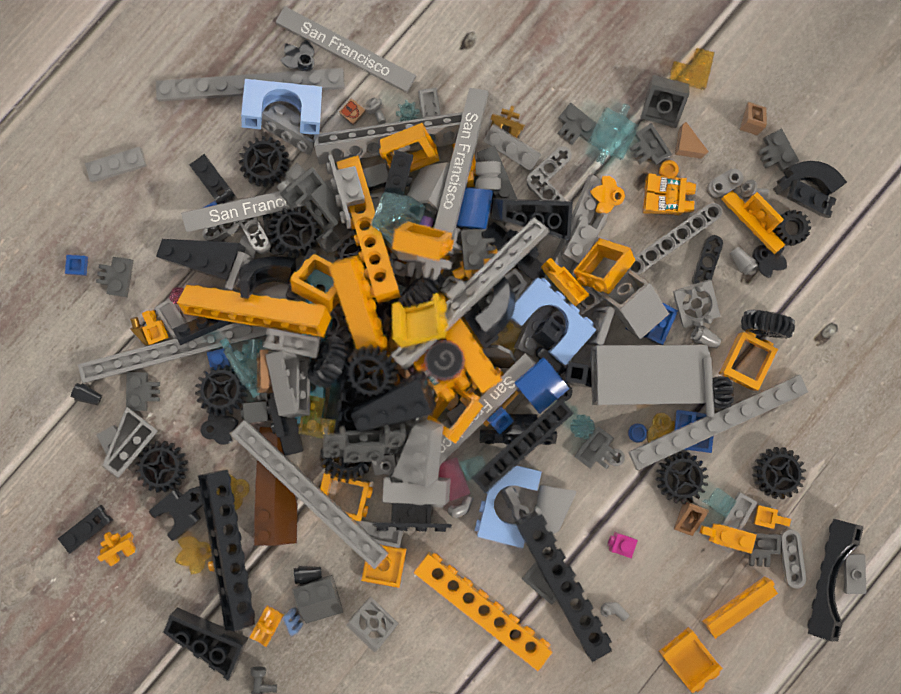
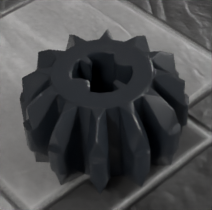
[713,376,735,409]

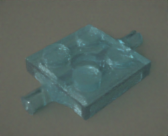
[589,104,639,164]
[220,338,260,398]

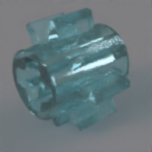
[396,100,420,122]
[242,339,267,360]
[571,415,595,439]

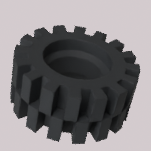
[773,210,811,246]

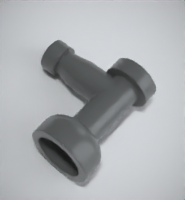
[250,666,277,694]

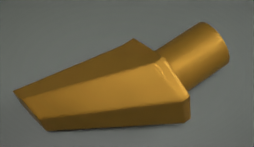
[130,317,149,345]

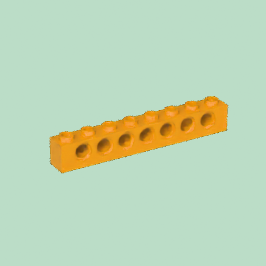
[336,155,401,304]
[414,552,553,671]

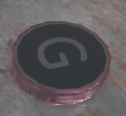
[425,340,465,381]

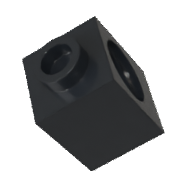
[531,317,566,349]

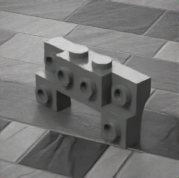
[279,167,356,255]
[323,424,406,463]

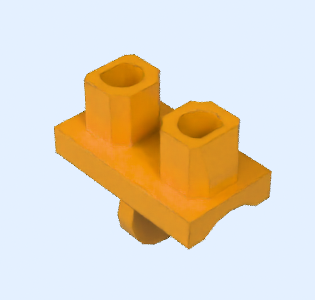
[97,532,136,566]
[249,605,284,647]

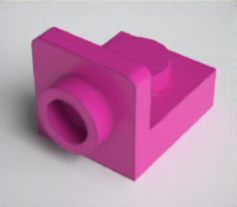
[607,532,638,559]

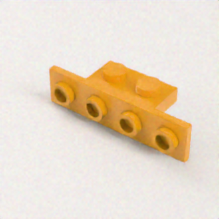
[721,190,786,254]

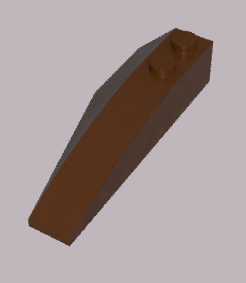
[254,427,298,546]

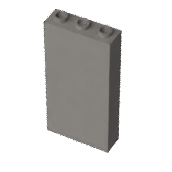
[591,345,710,405]

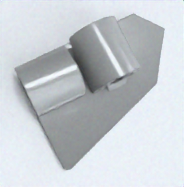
[534,485,576,538]

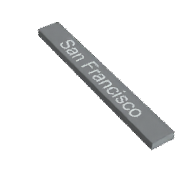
[276,6,416,93]
[434,88,489,238]
[181,180,337,232]
[439,354,535,466]

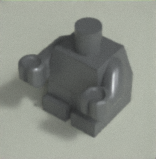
[390,252,415,287]

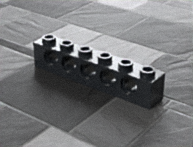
[471,399,574,493]

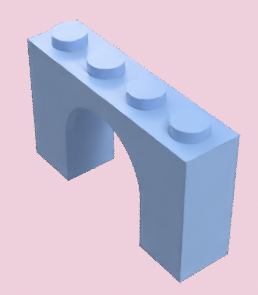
[241,79,322,135]
[511,278,596,365]
[474,465,542,548]

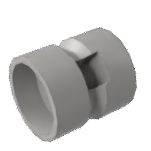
[475,161,501,191]

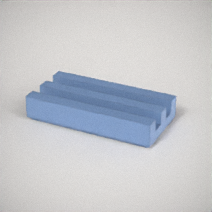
[283,607,303,636]

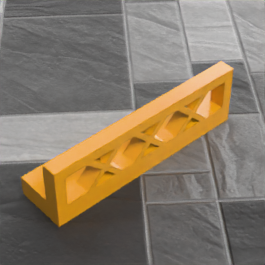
[702,576,778,639]

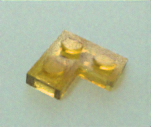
[669,48,715,90]
[298,396,335,439]

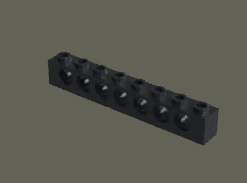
[198,470,255,632]
[514,511,613,663]

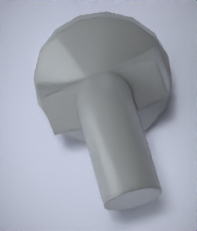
[365,97,386,124]
[741,180,769,199]

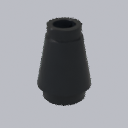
[70,383,102,406]
[293,566,322,585]

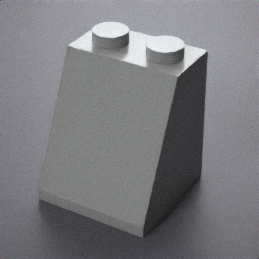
[403,162,450,222]
[600,269,669,339]

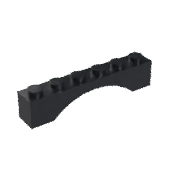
[807,519,864,642]

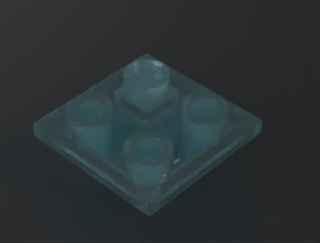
[371,192,426,240]

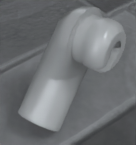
[448,494,474,518]
[600,602,629,622]

